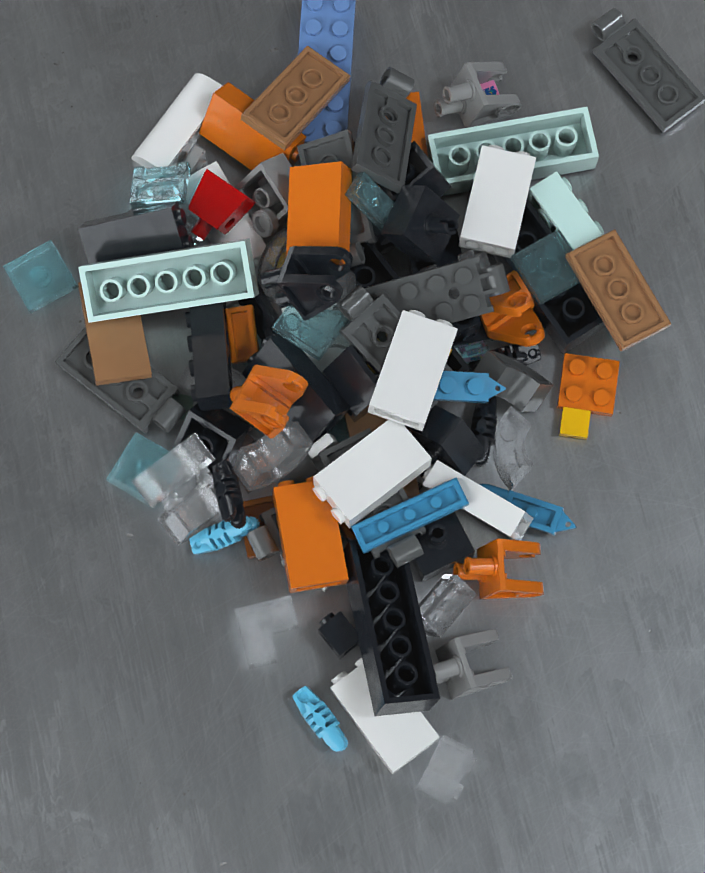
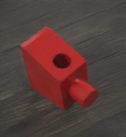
[188,169,256,240]

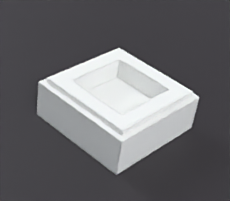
[307,433,339,461]

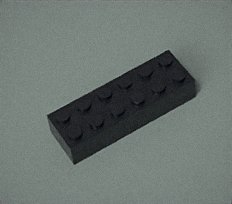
[491,198,606,354]
[343,540,440,716]

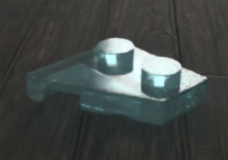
[272,305,350,361]

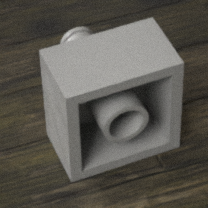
[235,153,292,226]

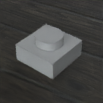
[182,145,207,179]

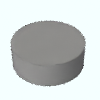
[252,208,279,237]

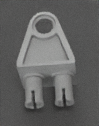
[434,62,522,128]
[433,629,513,700]

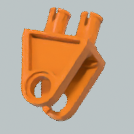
[479,270,545,347]
[230,365,308,439]
[453,539,544,599]

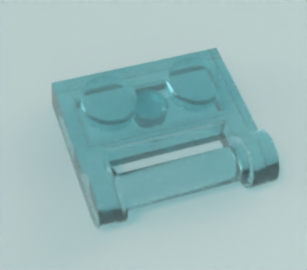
[129,161,191,209]

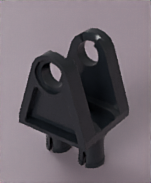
[261,246,353,321]

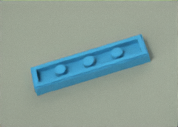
[351,478,469,554]

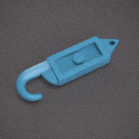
[433,371,506,403]
[479,484,577,536]

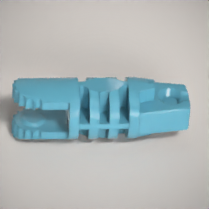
[189,516,260,555]
[292,686,349,752]

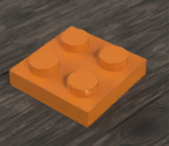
[557,353,620,417]

